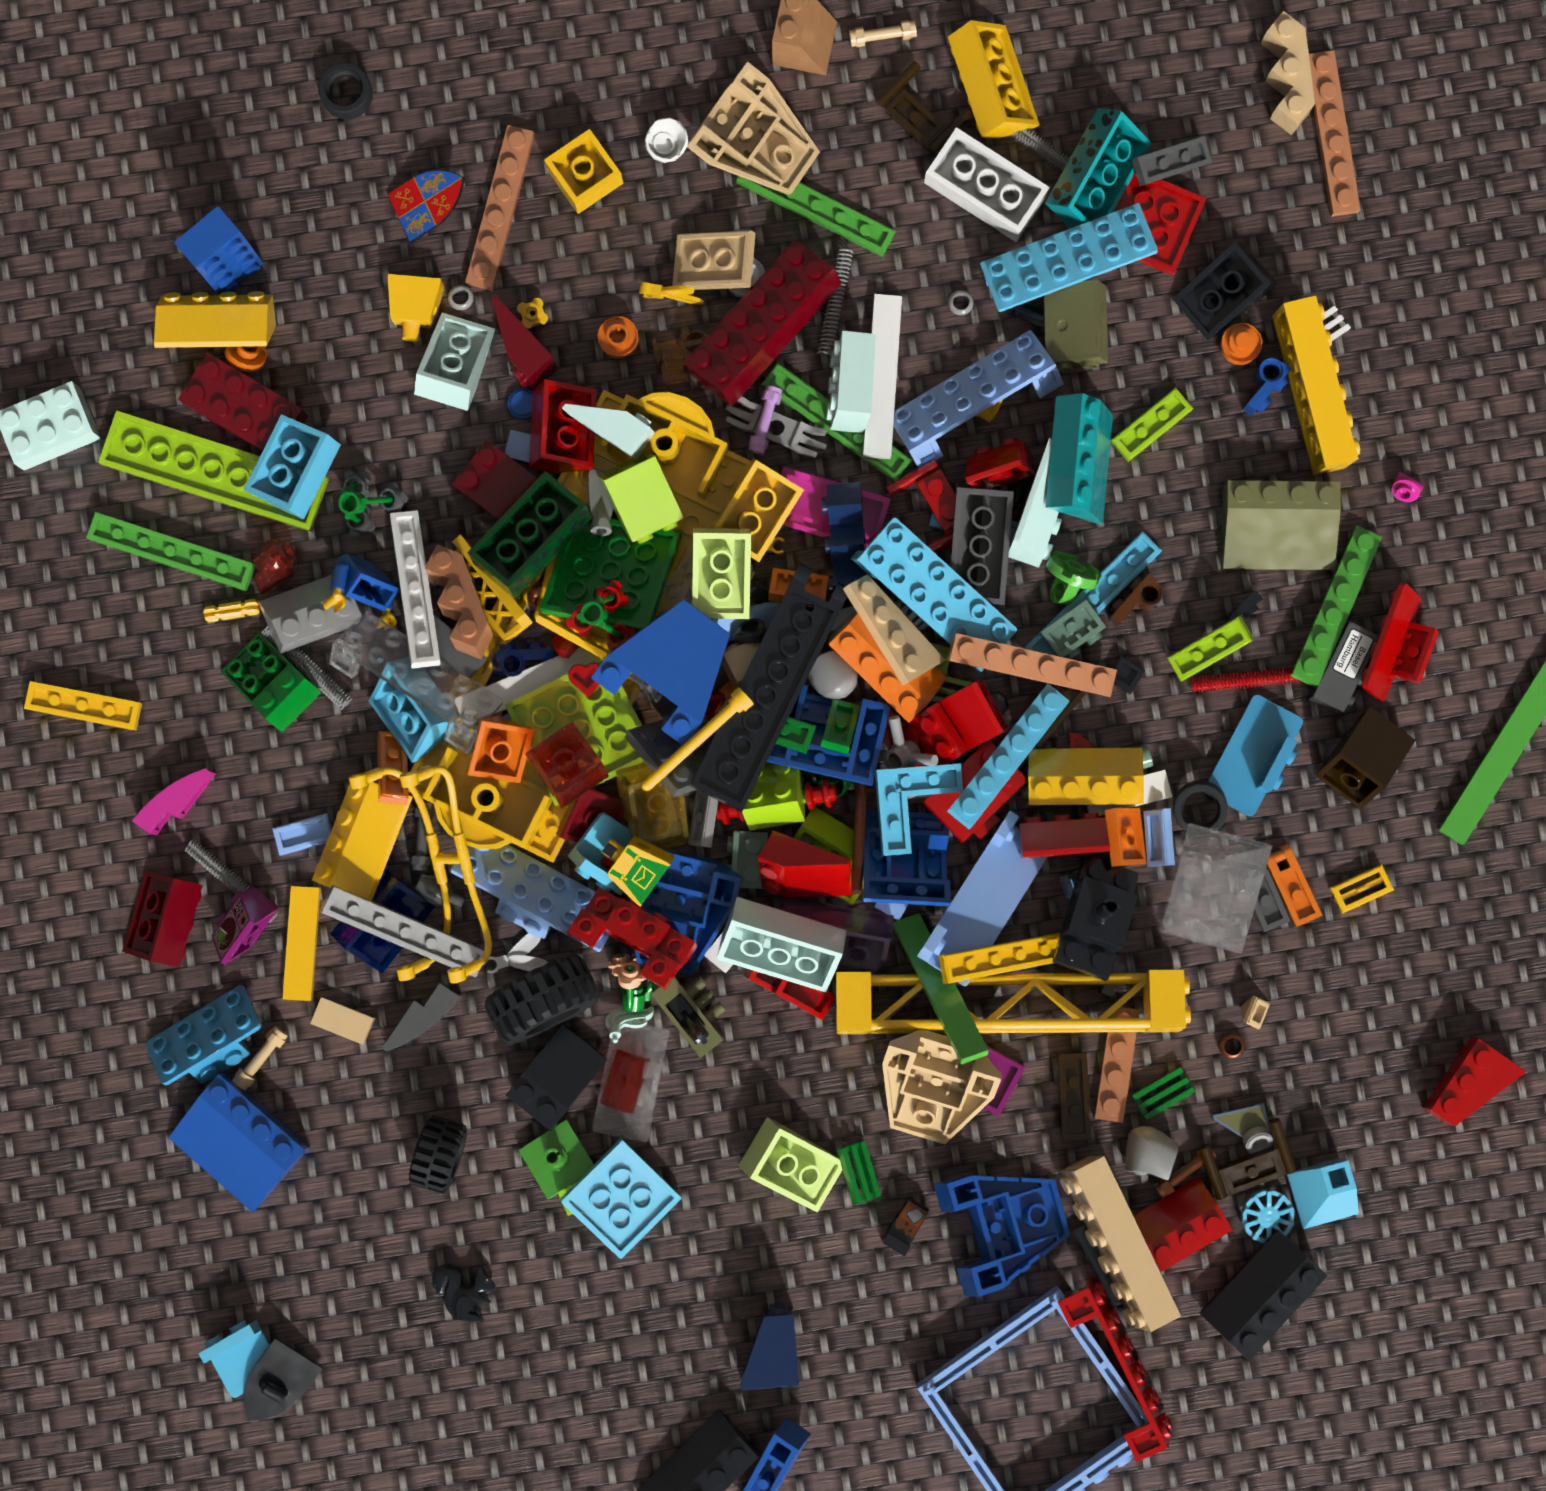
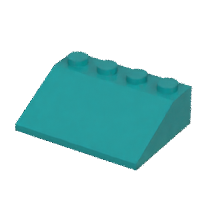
[1045,393,1113,524]

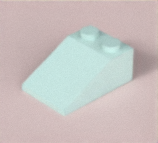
[414,312,495,411]

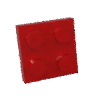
[902,702,969,766]

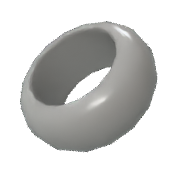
[448,285,474,311]
[948,290,974,316]

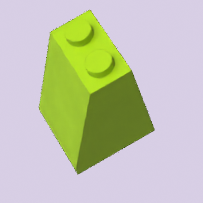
[597,452,684,544]

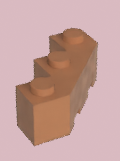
[425,545,494,660]

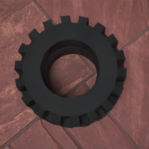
[409,1115,467,1194]

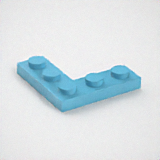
[875,763,963,856]

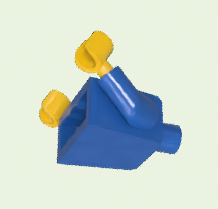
[323,553,400,632]

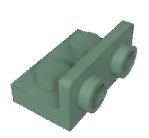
[1040,600,1106,659]
[726,830,768,889]

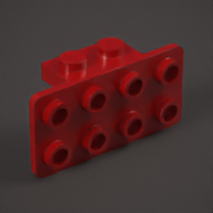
[1362,582,1439,702]

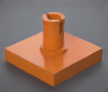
[1105,808,1147,867]

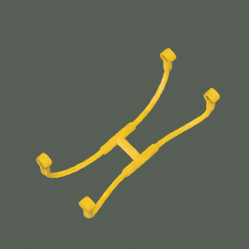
[348,766,492,983]

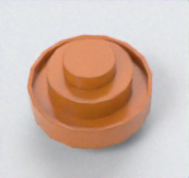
[598,316,639,359]
[1220,323,1263,365]
[224,346,267,372]

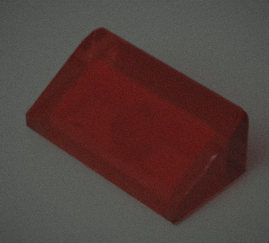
[600,1049,650,1114]

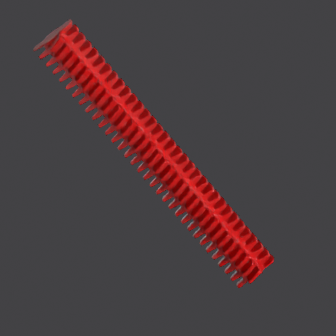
[1190,667,1304,694]

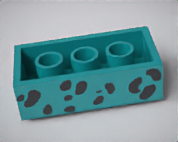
[1045,108,1151,228]

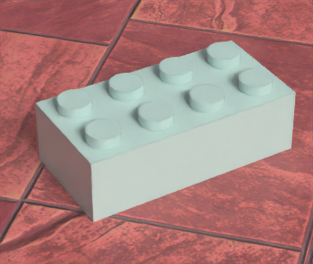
[717,897,847,992]

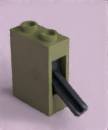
[1015,279,1108,372]
[651,976,726,1058]

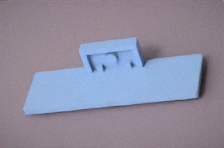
[451,845,610,952]

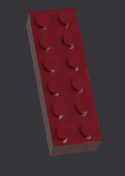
[684,239,842,407]

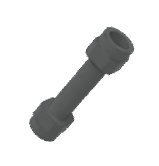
[411,802,434,871]

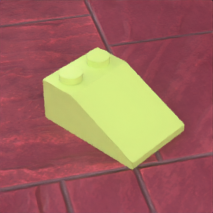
[692,528,751,619]
[738,1117,843,1212]

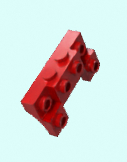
[567,887,697,990]

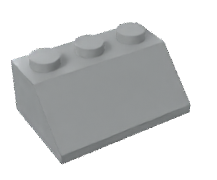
[258,575,362,654]

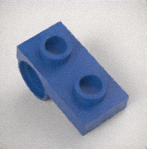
[1243,358,1291,416]

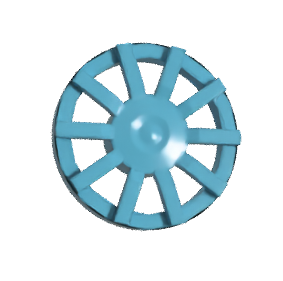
[1241,1189,1295,1243]

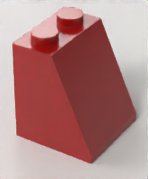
[920,678,1008,750]

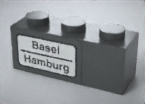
[1308,622,1380,715]

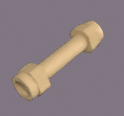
[849,20,917,47]
[232,1026,288,1090]

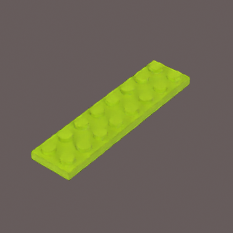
[98,410,329,532]

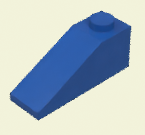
[743,1418,811,1491]

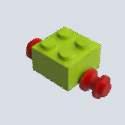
[716,762,838,831]

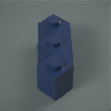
[822,482,867,603]

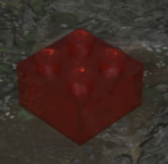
[525,721,609,809]

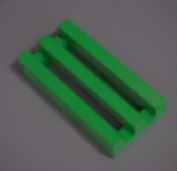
[1131,1067,1196,1120]
[837,1141,881,1205]

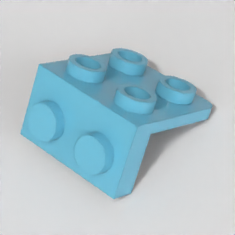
[568,812,642,895]
[198,1320,270,1398]

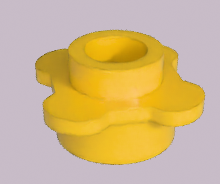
[517,298,548,329]

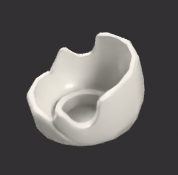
[645,117,688,163]

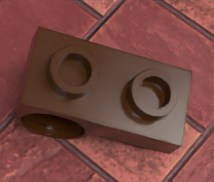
[1109,574,1163,626]

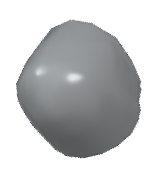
[808,650,858,700]
[1126,1126,1179,1180]

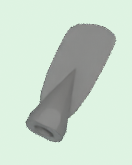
[587,469,613,536]

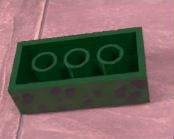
[467,471,592,599]

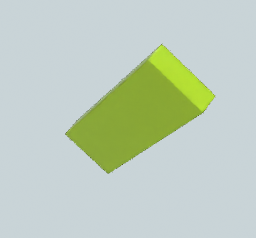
[1111,387,1193,462]
[1167,615,1255,682]

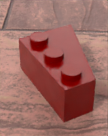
[1423,1038,1527,1126]

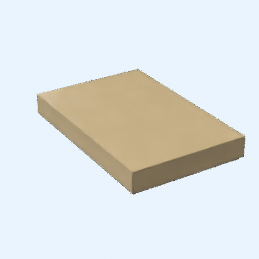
[672,230,756,290]

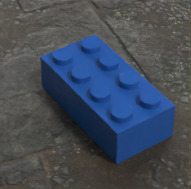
[174,206,263,295]

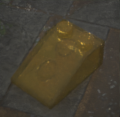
[616,762,689,849]

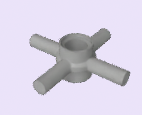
[878,716,938,799]

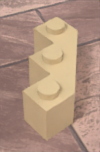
[1260,11,1315,135]

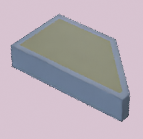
[1211,1103,1271,1138]

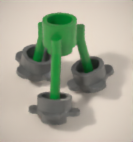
[339,470,408,537]

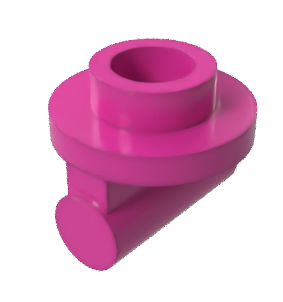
[1392,471,1424,502]

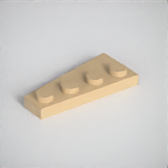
[843,574,945,685]

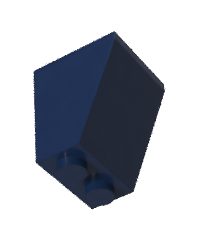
[740,1303,799,1391]

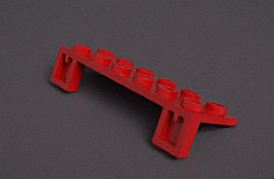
[1057,1276,1173,1462]

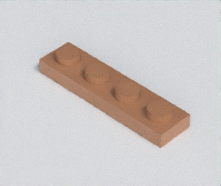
[1094,1005,1140,1123]

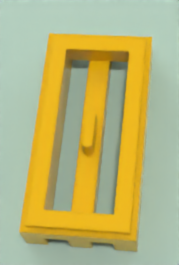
[1329,864,1394,914]

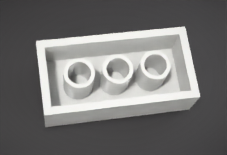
[924,127,1050,242]

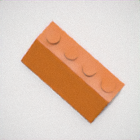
[827,611,947,723]

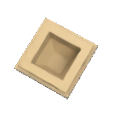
[1240,996,1270,1029]

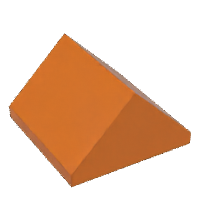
[466,716,534,783]

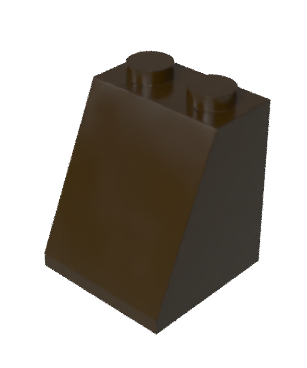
[1315,706,1416,809]

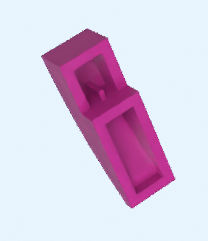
[132,768,216,835]

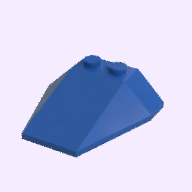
[628,848,742,976]

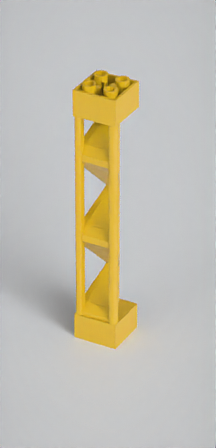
[836,970,1191,1034]

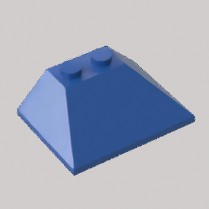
[767,685,891,786]
[863,810,951,906]

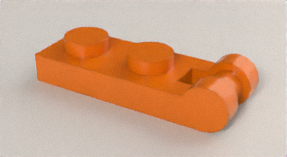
[1261,843,1322,927]

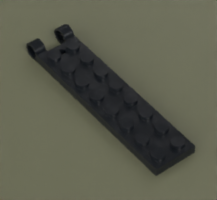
[690,563,847,812]

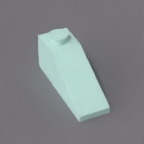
[562,404,655,460]

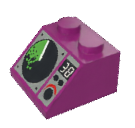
[212,887,279,965]

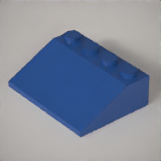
[168,1073,310,1213]

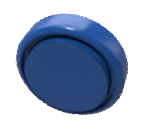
[507,388,533,420]

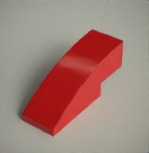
[743,969,836,1021]

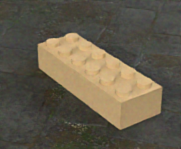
[1060,1156,1181,1332]

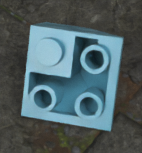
[1287,1158,1358,1229]

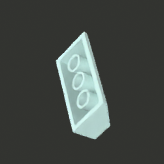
[1008,438,1062,568]

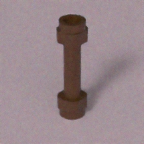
[1153,1149,1217,1199]

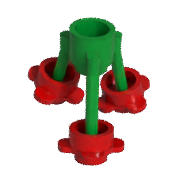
[566,580,636,650]

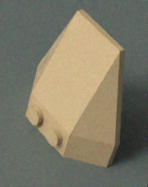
[687,61,820,195]
[882,1029,1002,1144]

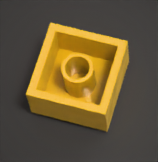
[544,129,623,214]

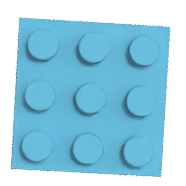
[560,1138,682,1259]

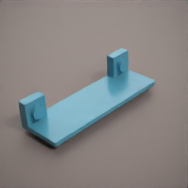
[980,203,1158,312]
[851,518,1017,672]

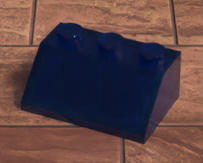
[330,869,435,973]

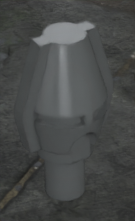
[415,874,466,908]

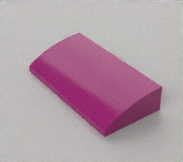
[781,466,891,548]

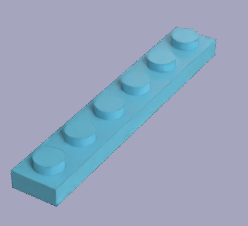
[947,684,1070,829]

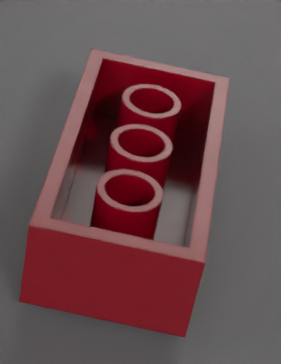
[178,352,308,452]

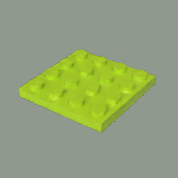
[505,657,644,806]

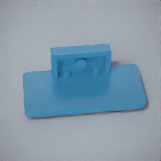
[1205,695,1303,817]
[146,985,261,1085]

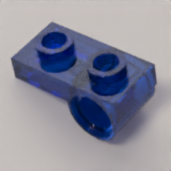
[490,642,553,677]

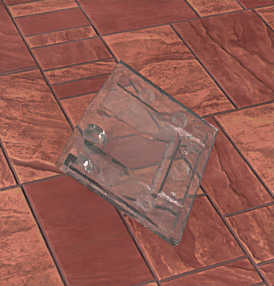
[1158,823,1272,954]

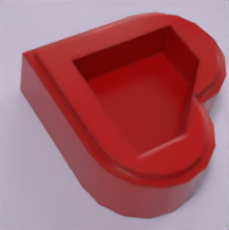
[568,663,600,698]

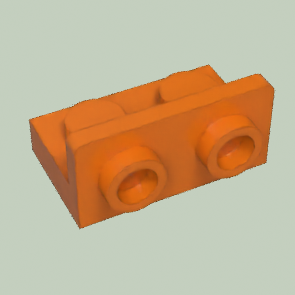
[768,568,829,607]

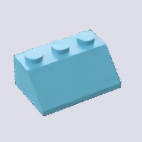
[244,414,341,520]
[369,658,459,763]

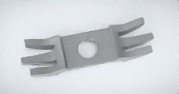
[725,396,827,458]

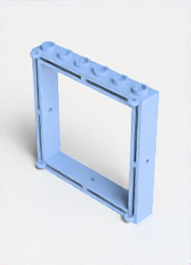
[916,1285,1148,1491]

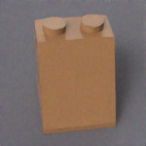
[772,0,837,76]

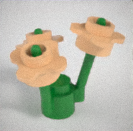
[607,953,655,1012]

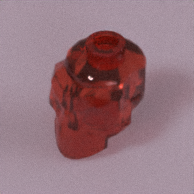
[252,538,296,594]

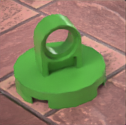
[1046,551,1102,606]

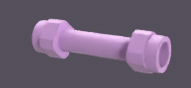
[748,386,782,455]

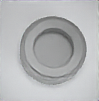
[1243,1127,1273,1154]

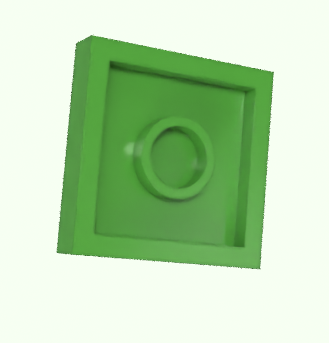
[518,1119,594,1199]

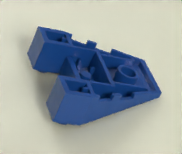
[591,599,730,745]
[933,1175,1071,1297]

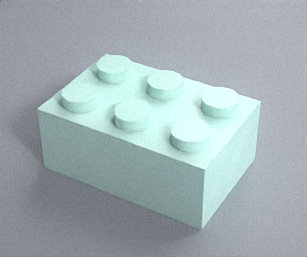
[826,331,876,433]
[0,381,101,470]

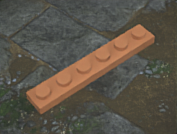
[1309,50,1361,217]
[465,125,535,291]
[947,632,1117,697]

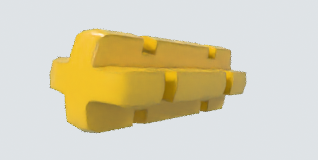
[203,599,260,622]

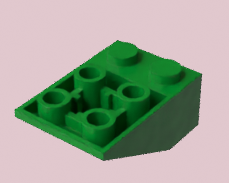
[220,632,322,732]

